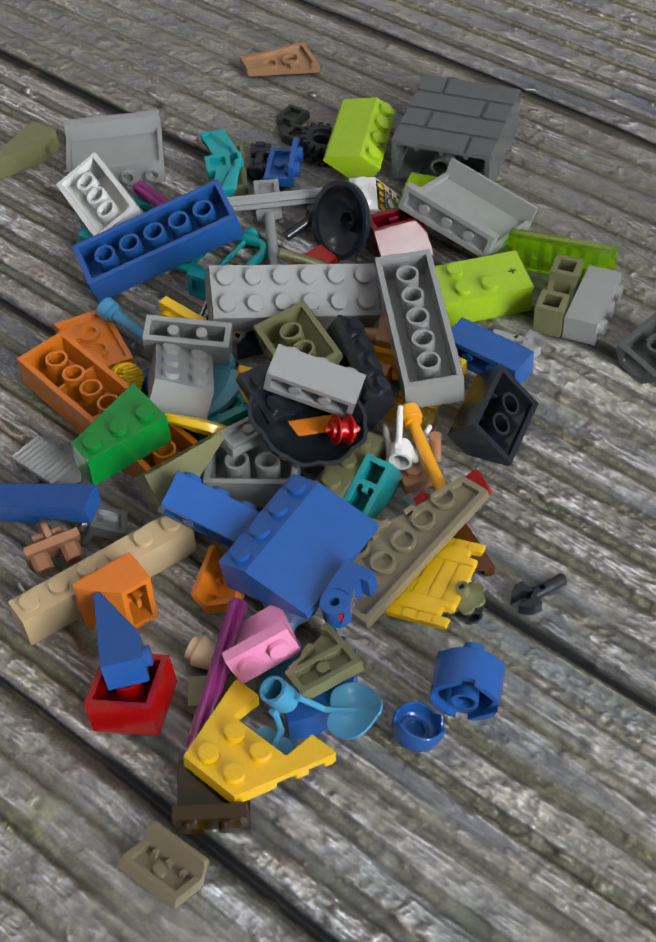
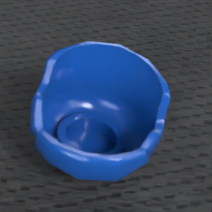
[391,701,446,752]

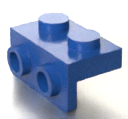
[264,137,304,187]

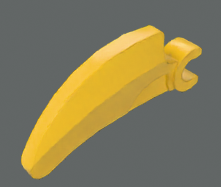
[164,413,228,436]

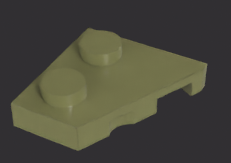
[284,622,364,699]

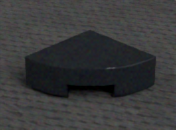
[237,330,264,360]

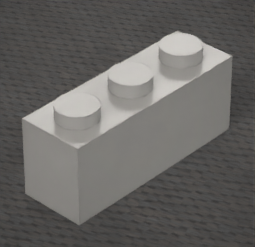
[562,265,624,346]
[142,314,233,365]
[263,344,366,417]

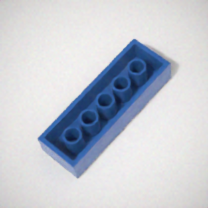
[72,179,244,302]

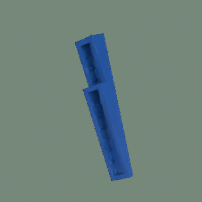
[0,483,102,525]

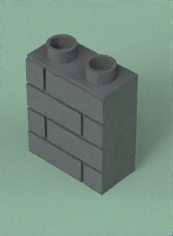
[391,74,521,183]

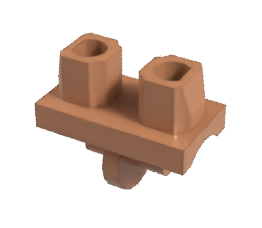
[23,521,83,577]

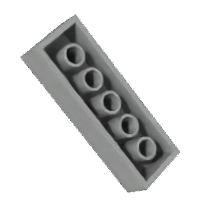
[375,249,464,408]
[204,264,380,331]

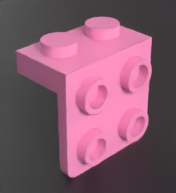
[222,605,302,684]

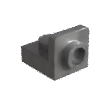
[78,505,128,545]

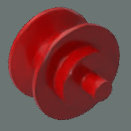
[324,413,360,445]

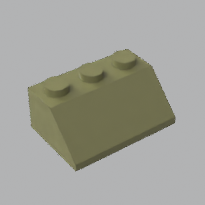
[253,301,343,365]

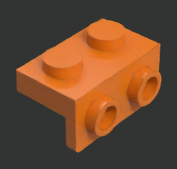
[191,545,245,614]

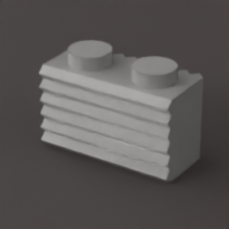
[10,435,82,484]

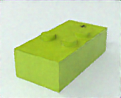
[435,250,534,327]

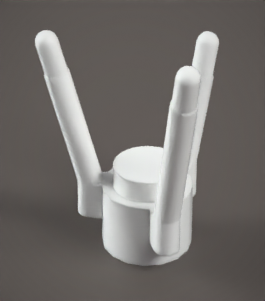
[382,405,432,470]

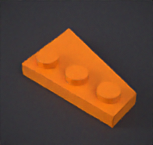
[53,309,134,369]

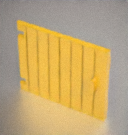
[373,519,486,631]

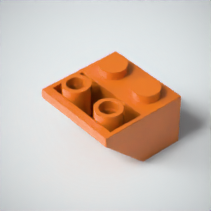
[72,552,159,629]

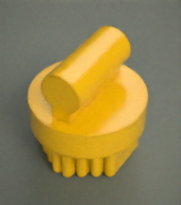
[111,362,145,389]

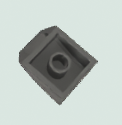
[616,312,656,384]

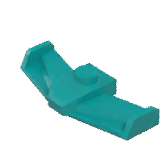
[200,129,244,197]

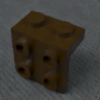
[172,758,251,834]

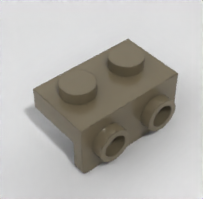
[117,820,209,910]

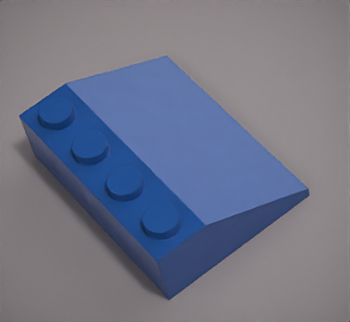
[218,474,379,619]

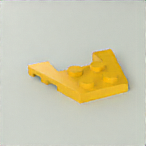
[183,679,336,803]

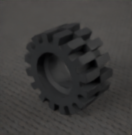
[299,122,333,166]

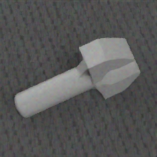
[492,329,545,357]

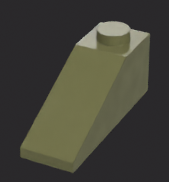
[0,121,60,180]
[134,432,225,511]

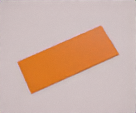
[288,414,333,437]

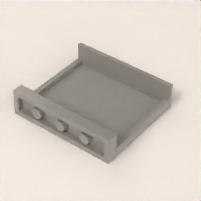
[63,110,166,186]
[398,158,538,257]

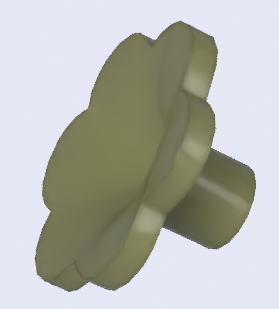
[455,581,486,615]

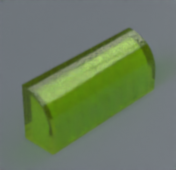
[508,228,620,279]

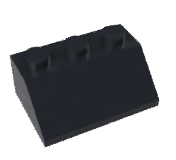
[447,364,539,466]

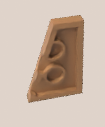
[240,41,320,77]

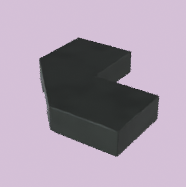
[276,104,310,146]

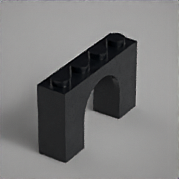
[326,314,397,432]

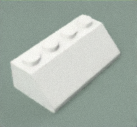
[56,152,144,236]

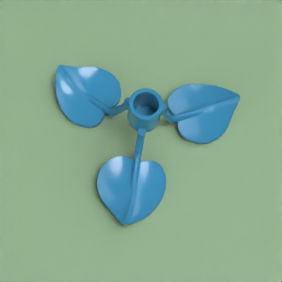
[254,645,383,755]

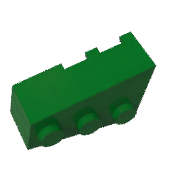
[71,383,171,485]

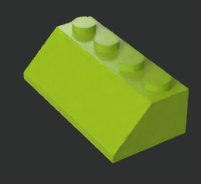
[322,97,396,178]

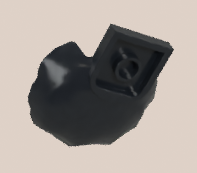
[235,362,368,469]

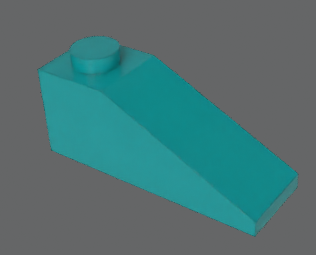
[343,453,403,519]

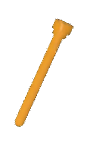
[396,403,446,491]

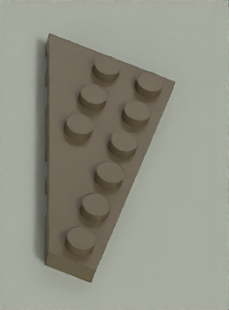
[351,476,489,630]

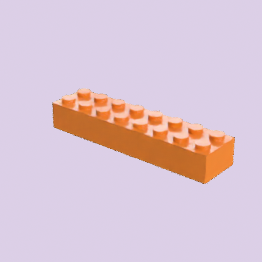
[16,330,205,479]

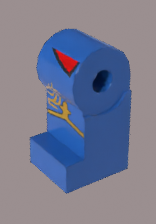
[320,559,378,628]

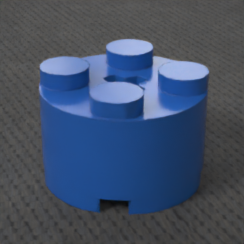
[430,642,505,721]

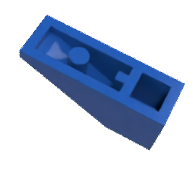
[93,592,154,691]

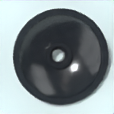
[311,180,371,260]

